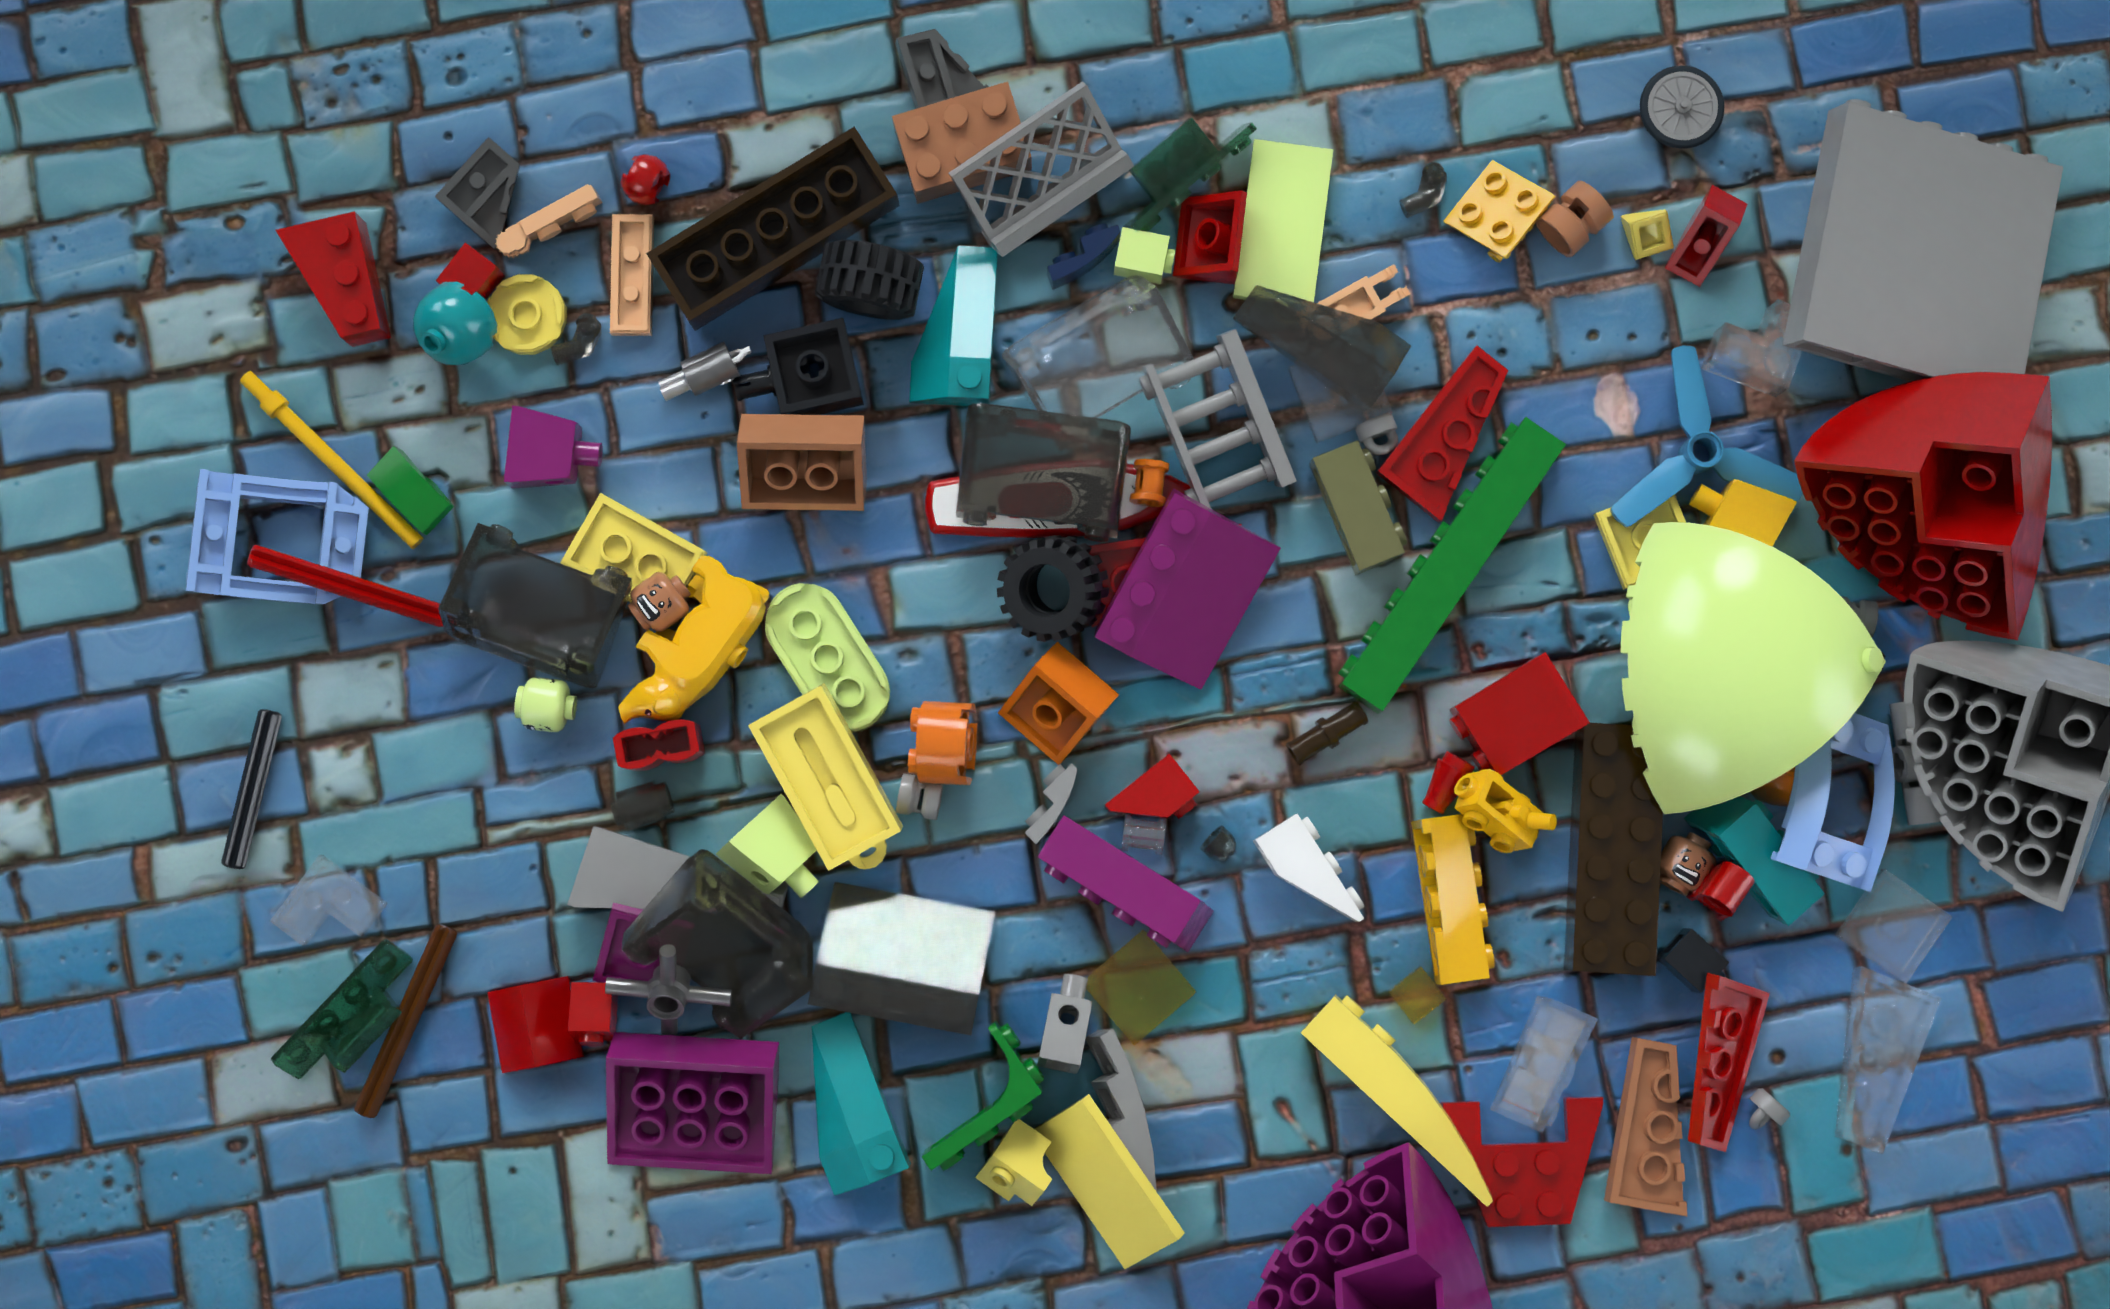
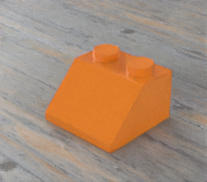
[998,642,1119,765]

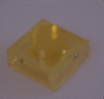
[1387,966,1447,1024]

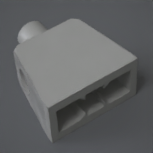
[1037,974,1092,1074]

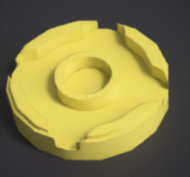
[487,274,567,355]

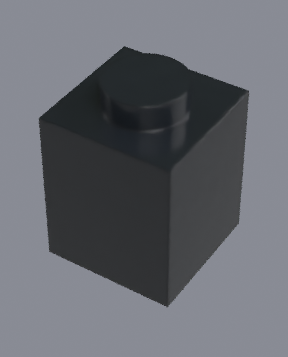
[1657,928,1729,993]

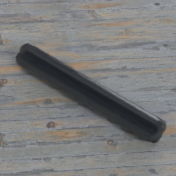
[221,709,282,869]

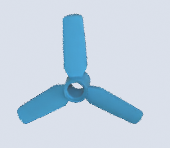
[1610,345,1803,527]

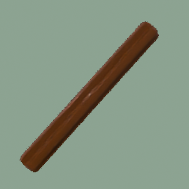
[354,924,457,1118]

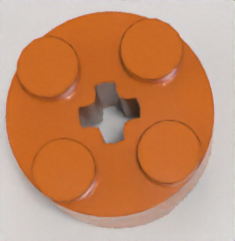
[908,701,977,785]

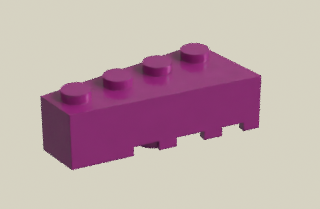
[1037,815,1214,952]

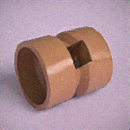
[1536,180,1614,258]

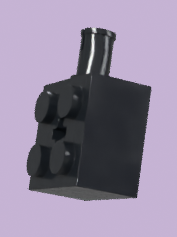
[733,318,864,415]

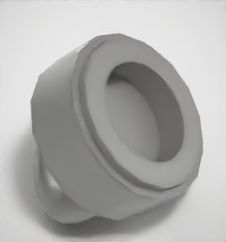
[1355,413,1398,455]
[1749,1088,1790,1130]

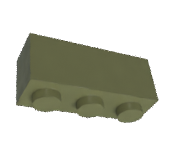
[1309,440,1407,575]

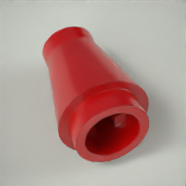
[1422,751,1475,814]

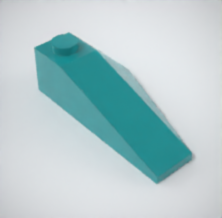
[909,246,998,407]
[811,1010,911,1196]

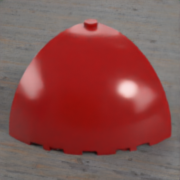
[1794,372,2052,641]

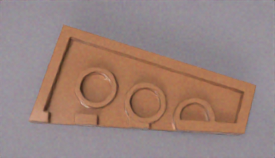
[1604,1037,1688,1217]

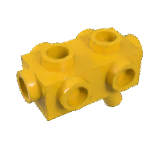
[1454,769,1557,853]

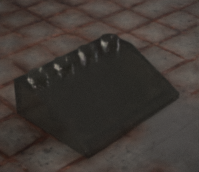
[808,882,996,1035]

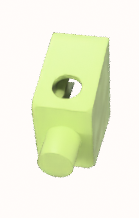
[716,794,819,898]

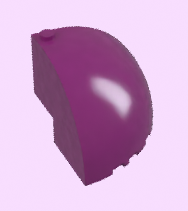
[1247,1142,1493,1309]

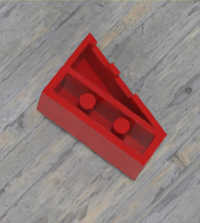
[276,211,392,347]

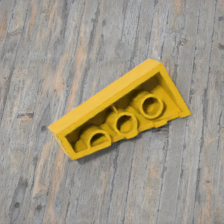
[1411,814,1495,985]

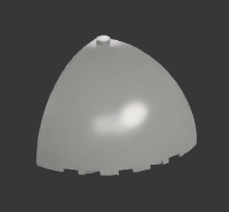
[1903,640,2110,912]

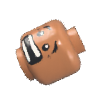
[628,572,691,632]
[1660,832,1717,896]

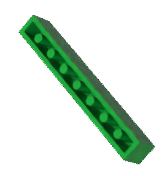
[1338,417,1566,714]

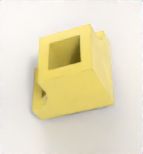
[975,1119,1052,1206]

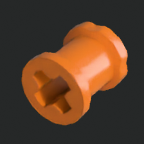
[1129,459,1170,507]

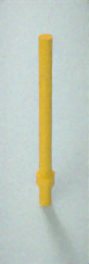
[240,371,424,549]

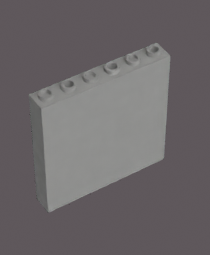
[1783,99,2063,382]

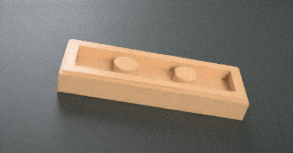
[610,214,654,336]

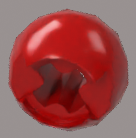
[621,154,671,206]

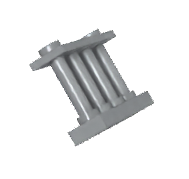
[1139,329,1297,509]

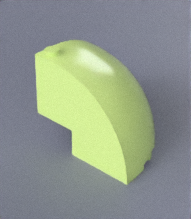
[1621,522,1886,814]

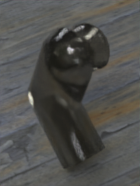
[1399,162,1447,218]
[551,313,602,365]

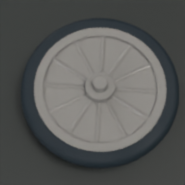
[1640,65,1724,149]

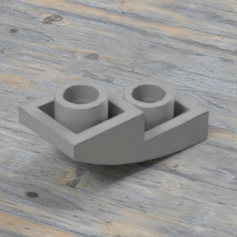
[1025,763,1077,845]

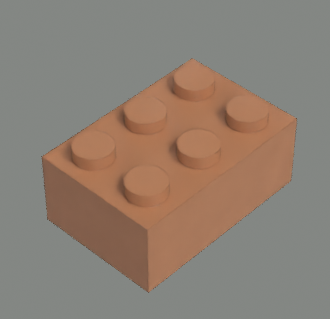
[892,81,1032,204]
[737,414,867,511]

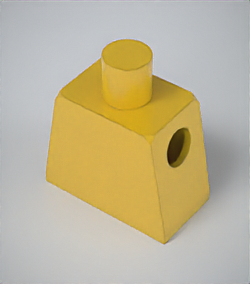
[1689,479,1797,547]

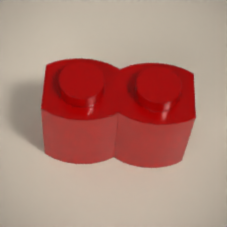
[613,719,705,771]

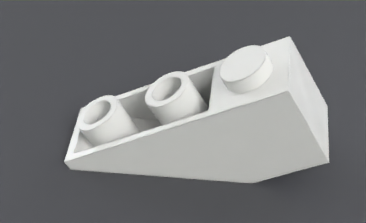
[1253,814,1365,922]

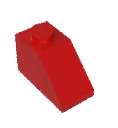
[1665,185,1748,287]
[1104,754,1200,819]

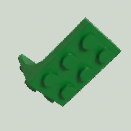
[922,1020,1045,1171]

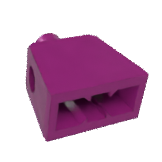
[504,405,603,488]

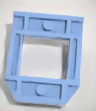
[186,469,369,605]
[1771,713,1895,892]

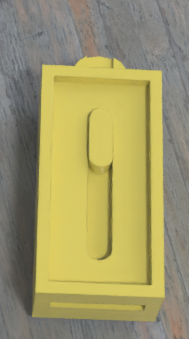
[748,683,903,871]

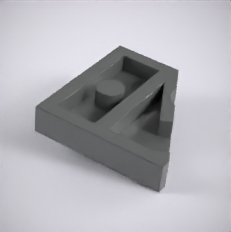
[895,29,989,109]
[435,137,520,250]

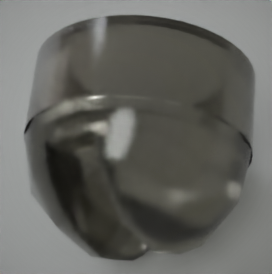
[1200,825,1237,862]

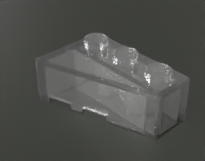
[1490,996,1598,1133]

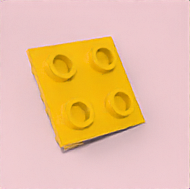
[1443,160,1556,263]

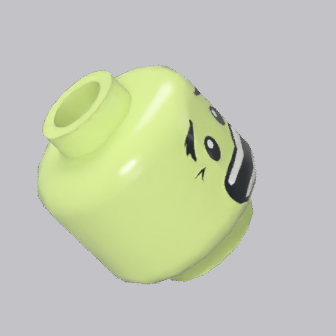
[514,677,577,732]

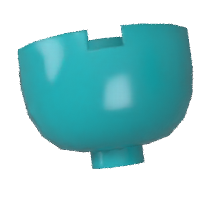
[413,282,498,365]

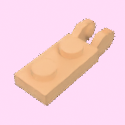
[495,184,603,259]
[1295,264,1410,351]

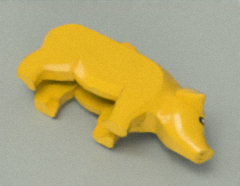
[618,555,769,724]

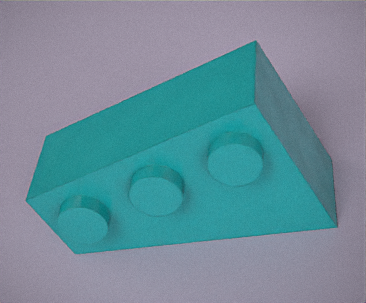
[1683,796,1825,926]

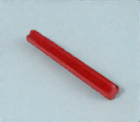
[247,545,450,627]

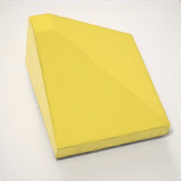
[1620,209,1674,260]

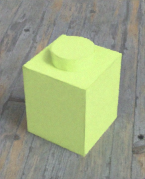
[1114,227,1176,284]

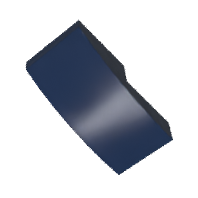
[1047,223,1121,290]

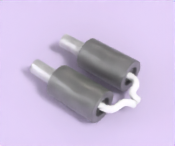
[658,342,752,401]

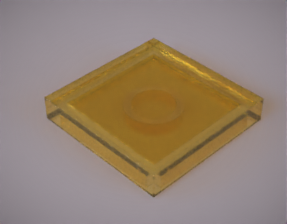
[1086,929,1196,1046]

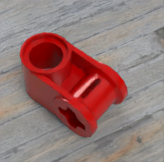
[1686,861,1755,922]

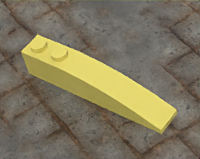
[1301,994,1493,1207]

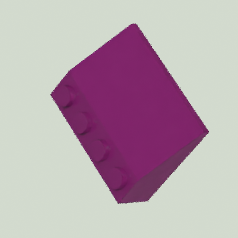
[1094,488,1281,689]
[606,1032,779,1174]

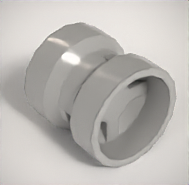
[896,773,944,820]

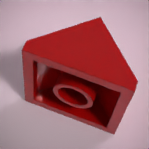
[1173,190,1247,285]
[487,976,584,1073]

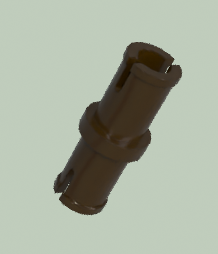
[1286,701,1369,766]

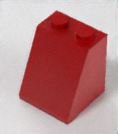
[1449,652,1590,775]

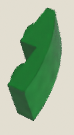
[367,446,454,535]

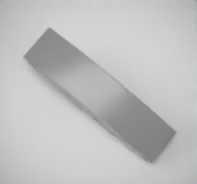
[1085,1028,1157,1192]

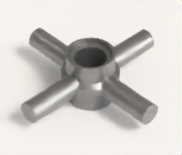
[605,944,732,1036]

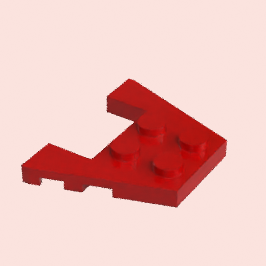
[1440,1096,1604,1227]

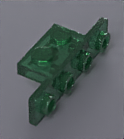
[1123,117,1257,232]
[271,939,413,1079]

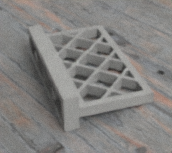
[948,82,1134,257]

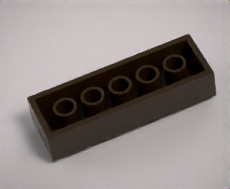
[646,126,900,331]
[1564,723,1663,976]

